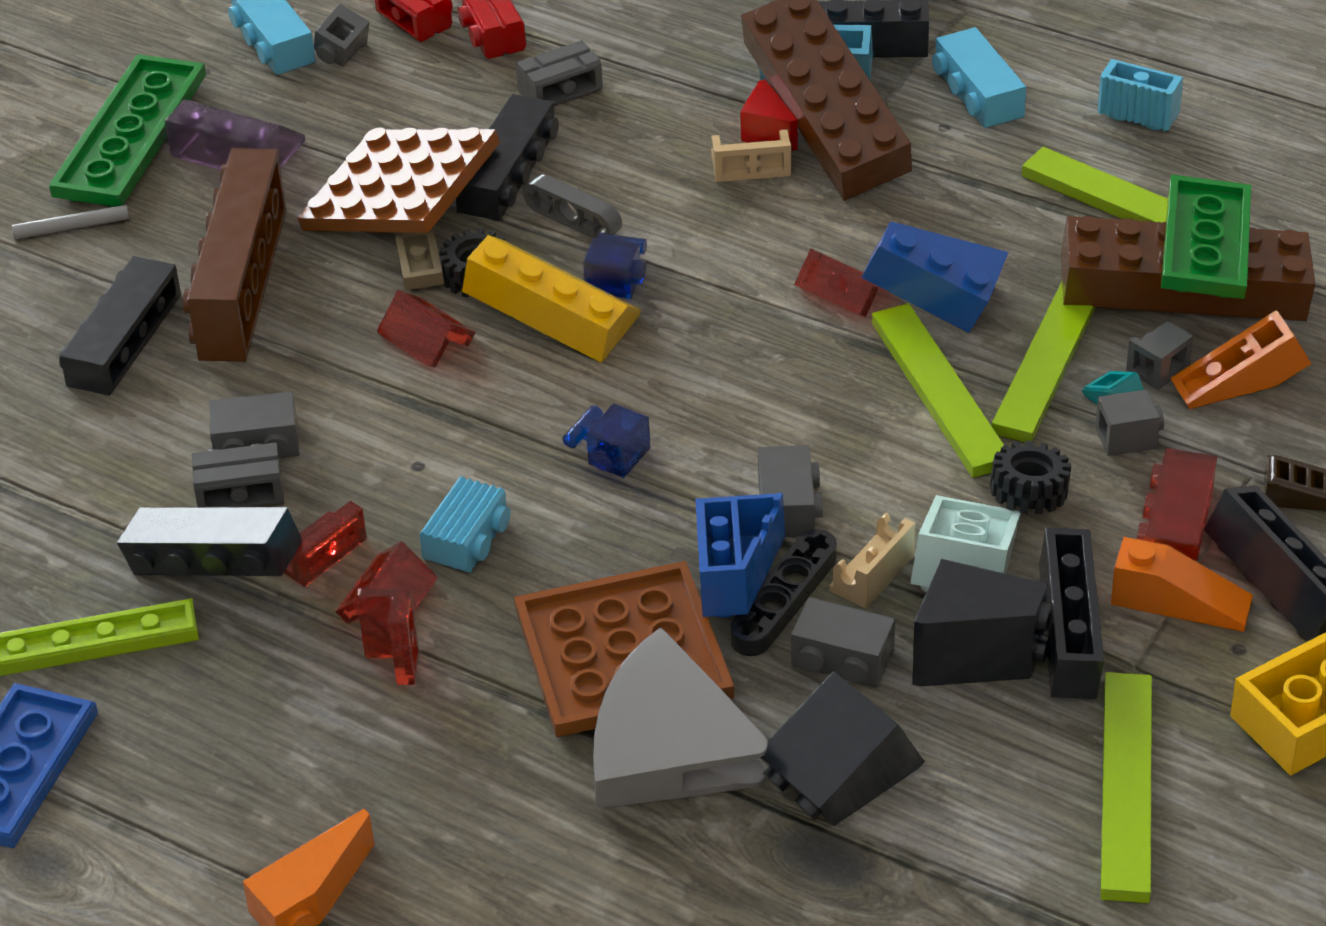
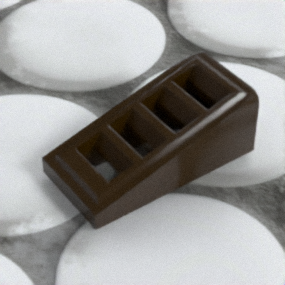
[1264,455,1326,511]

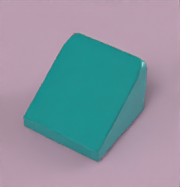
[1082,371,1144,405]

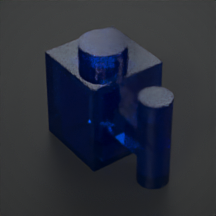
[583,233,647,299]
[562,403,651,478]

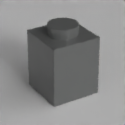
[1096,389,1164,456]

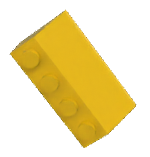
[462,235,641,363]

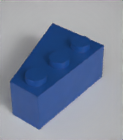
[861,221,1009,333]
[695,493,785,618]

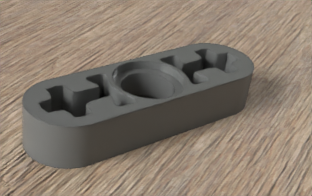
[523,174,622,242]

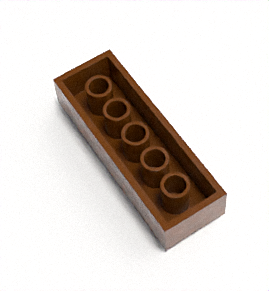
[741,0,912,201]
[183,148,287,362]
[1061,216,1316,321]

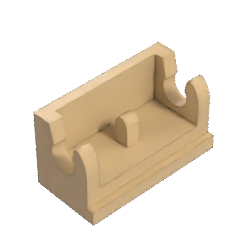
[711,130,791,182]
[829,513,915,609]

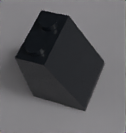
[912,559,1053,687]
[760,671,925,826]

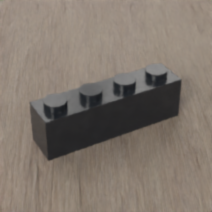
[818,0,929,58]
[456,94,559,221]
[59,256,181,396]
[1204,485,1326,642]
[117,507,303,576]
[1039,527,1104,699]

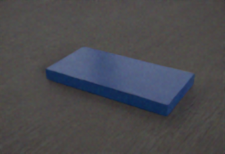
[0,683,98,849]

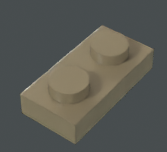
[394,228,444,290]

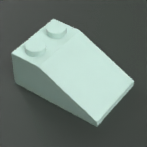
[910,495,1021,592]

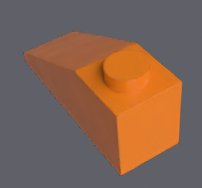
[1170,310,1312,409]
[1111,537,1253,632]
[242,808,375,926]

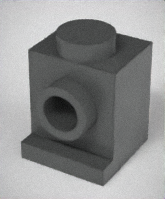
[314,4,370,66]
[1126,320,1193,390]

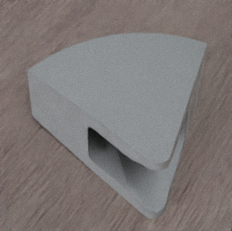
[593,628,768,808]

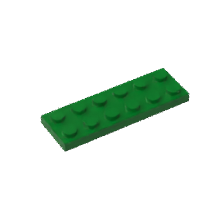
[49,54,206,207]

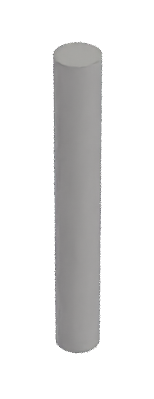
[12,205,130,240]

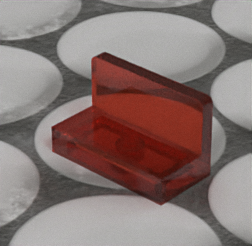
[794,248,890,318]
[377,290,476,368]
[284,501,367,587]
[335,541,437,637]
[356,589,419,685]

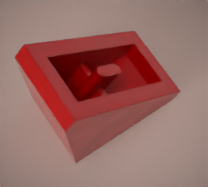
[740,79,798,152]

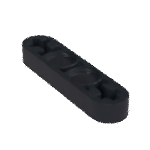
[730,529,837,656]

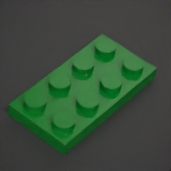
[1161,174,1252,299]

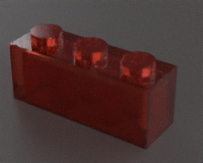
[1137,448,1218,562]

